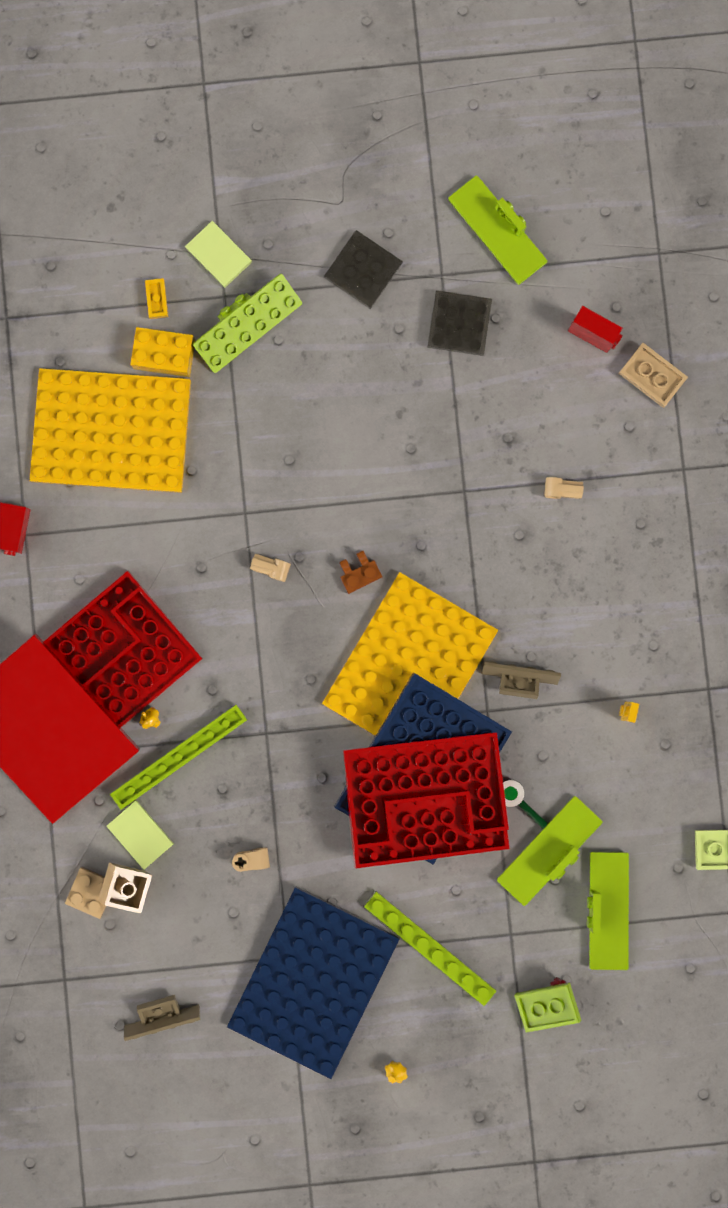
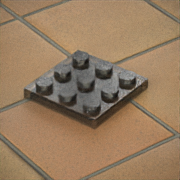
[324,230,403,309]
[427,290,492,356]

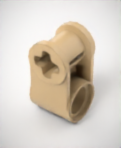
[232,847,270,872]

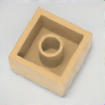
[98,862,152,913]

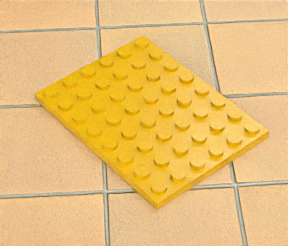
[29,368,191,493]
[322,572,498,736]

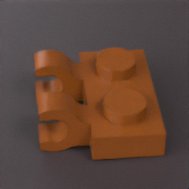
[339,551,383,594]

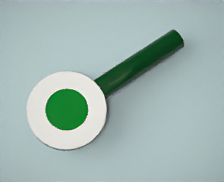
[503,779,548,829]

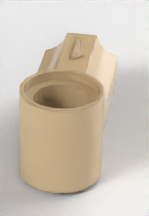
[544,477,584,499]
[250,554,291,582]

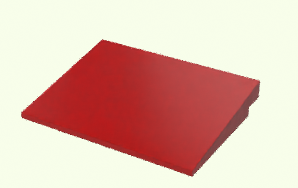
[43,570,203,727]
[0,634,140,824]
[343,733,510,869]

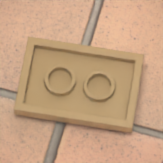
[618,343,688,408]

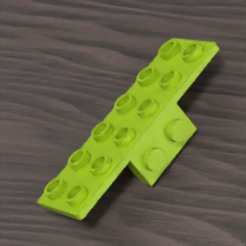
[448,175,548,285]
[192,273,302,373]
[497,796,603,906]
[587,852,629,970]

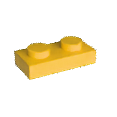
[145,278,169,319]
[619,702,639,723]

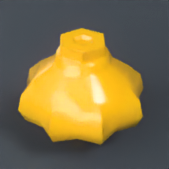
[139,707,160,729]
[385,1061,408,1084]

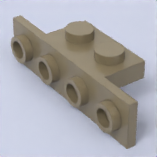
[482,662,561,699]
[124,995,200,1041]

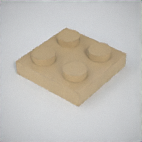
[65,867,106,919]

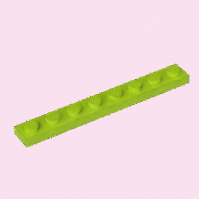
[110,704,248,810]
[364,891,496,1006]

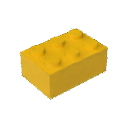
[130,327,196,377]

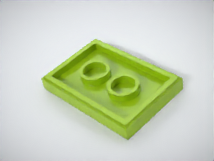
[514,983,582,1033]

